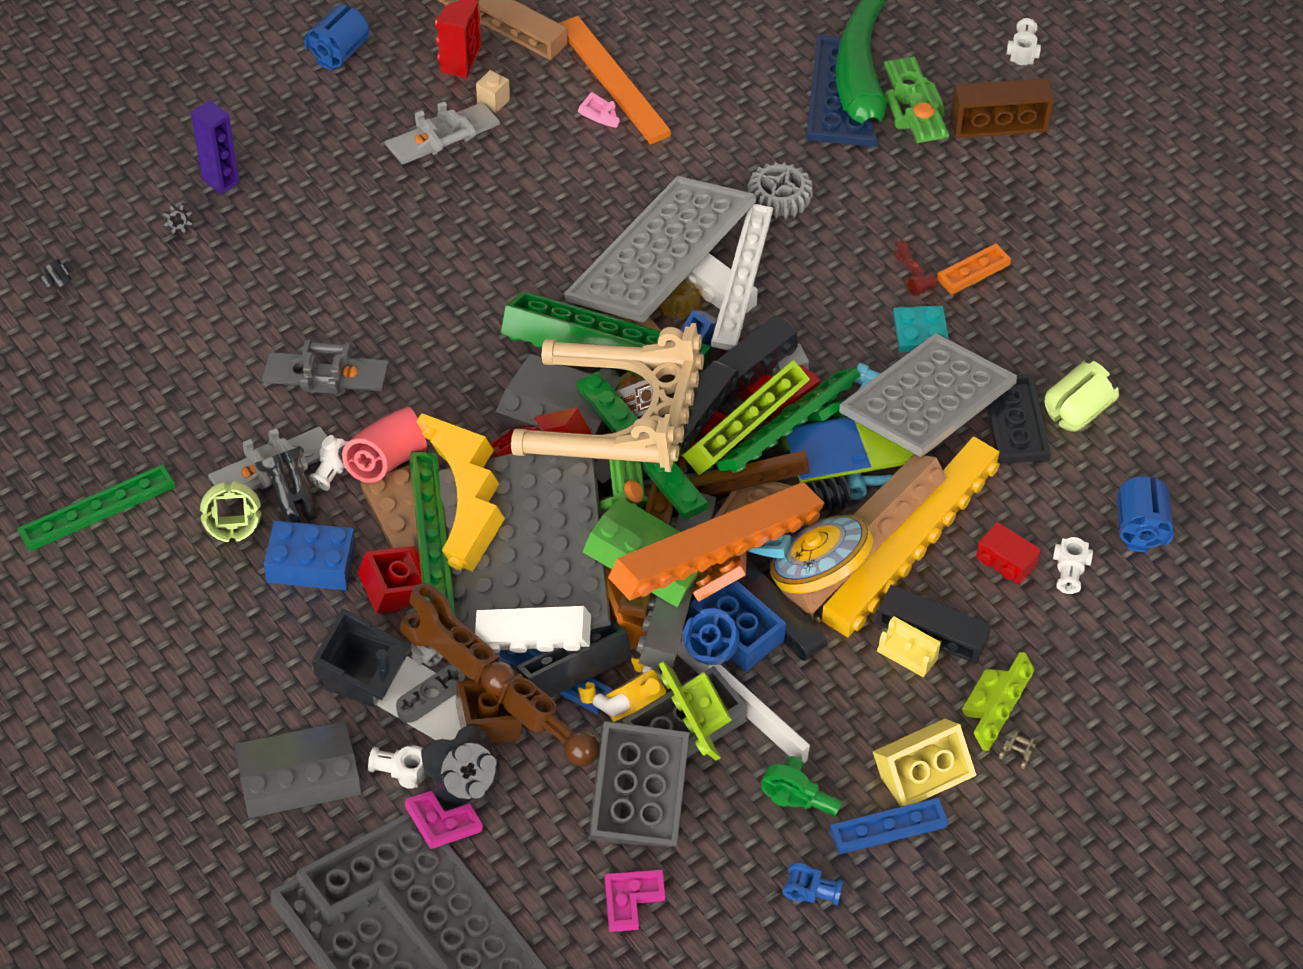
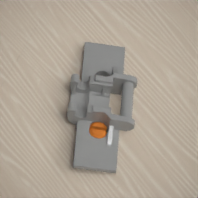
[385,101,500,164]
[208,426,327,502]

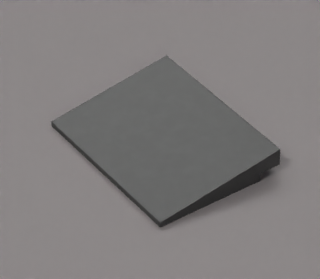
[271,812,547,969]

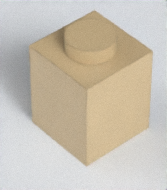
[476,70,510,113]

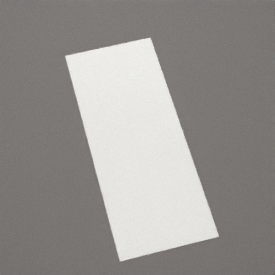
[376,656,461,740]

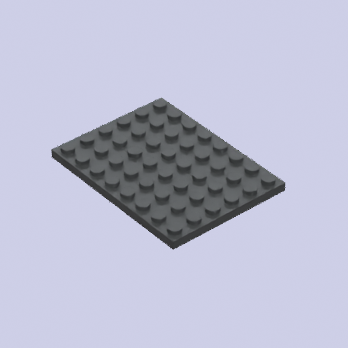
[439,454,611,634]

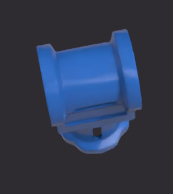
[782,863,844,906]

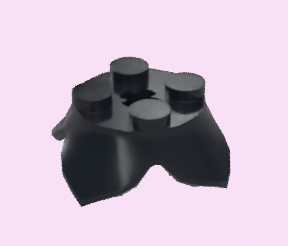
[421,724,500,807]

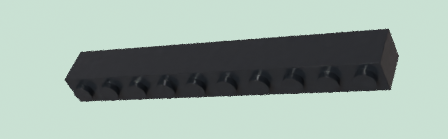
[595,315,798,498]

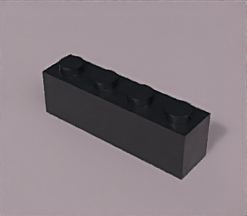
[876,585,991,664]
[516,619,632,697]

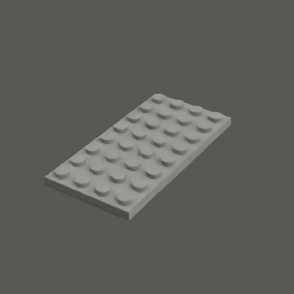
[564,176,756,323]

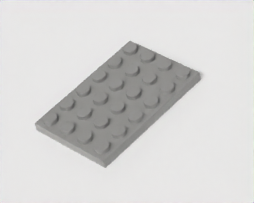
[839,333,1017,457]

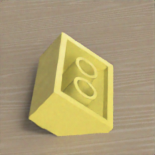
[873,719,976,807]

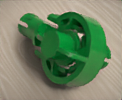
[761,756,842,817]

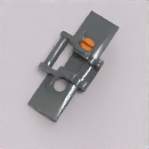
[262,339,389,394]

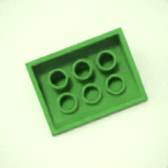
[583,497,700,607]

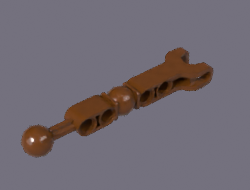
[400,583,599,767]

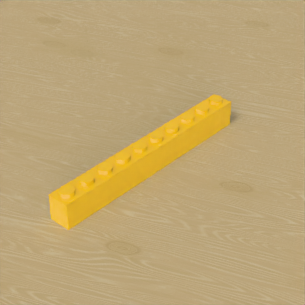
[822,436,1000,638]

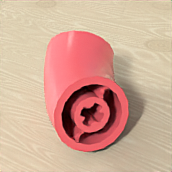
[342,406,427,483]

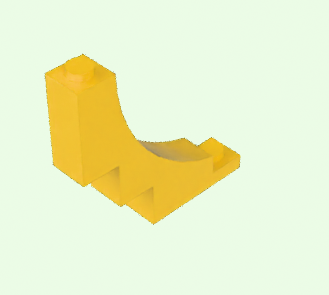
[416,413,505,572]

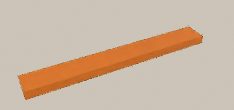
[560,16,671,145]

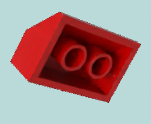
[435,0,481,78]

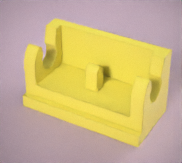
[877,616,941,678]

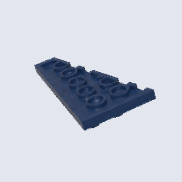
[806,35,877,147]

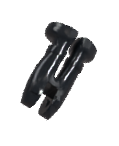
[255,446,316,523]

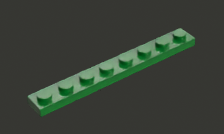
[716,367,860,473]
[576,372,708,520]
[409,451,455,616]

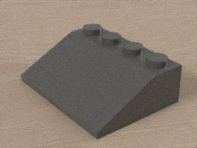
[496,354,618,435]
[235,721,361,819]
[588,721,689,847]

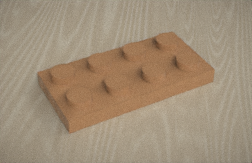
[361,465,419,554]

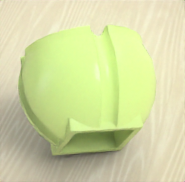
[200,481,261,542]

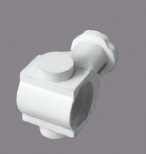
[1007,18,1041,65]
[309,435,348,491]
[1053,537,1093,594]
[368,746,426,788]

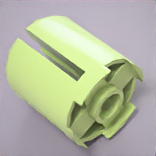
[1044,360,1119,432]

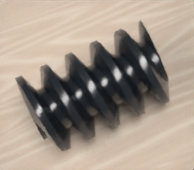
[797,476,851,513]

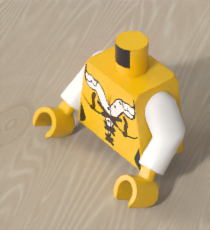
[578,652,666,722]

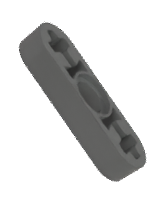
[396,664,466,723]

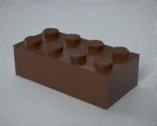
[950,78,1054,138]

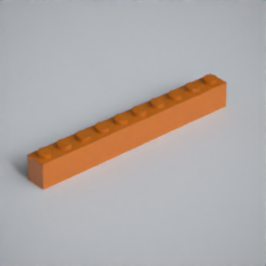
[608,482,824,600]

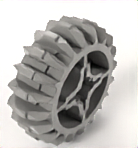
[748,161,813,220]

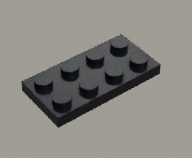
[986,374,1051,464]

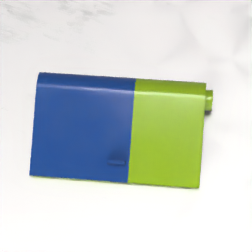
[781,417,914,483]

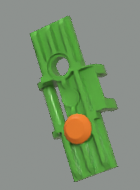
[883,56,949,143]
[599,459,648,512]

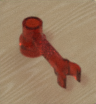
[893,240,937,296]

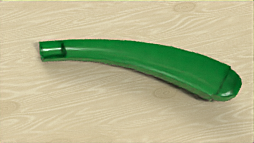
[836,0,887,124]

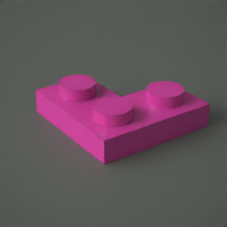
[405,791,483,849]
[604,870,665,932]

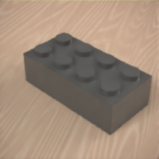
[622,666,747,757]

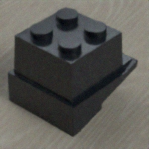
[312,608,411,707]

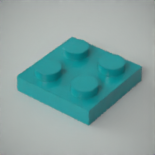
[893,306,949,353]

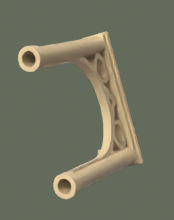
[511,323,704,472]

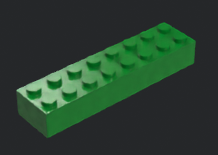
[501,291,711,379]

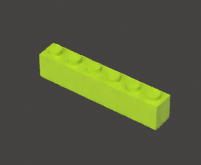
[682,360,810,475]

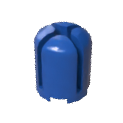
[304,4,369,70]
[1116,476,1174,552]

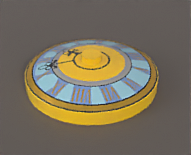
[770,515,873,593]

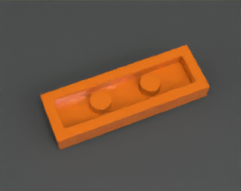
[937,243,1011,295]

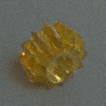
[659,279,700,321]

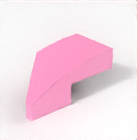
[578,92,620,128]

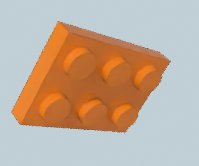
[693,551,747,602]

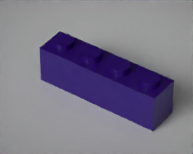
[191,100,240,195]

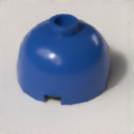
[683,608,740,666]

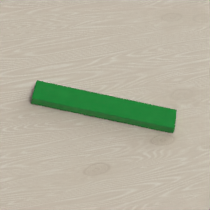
[17,464,176,552]

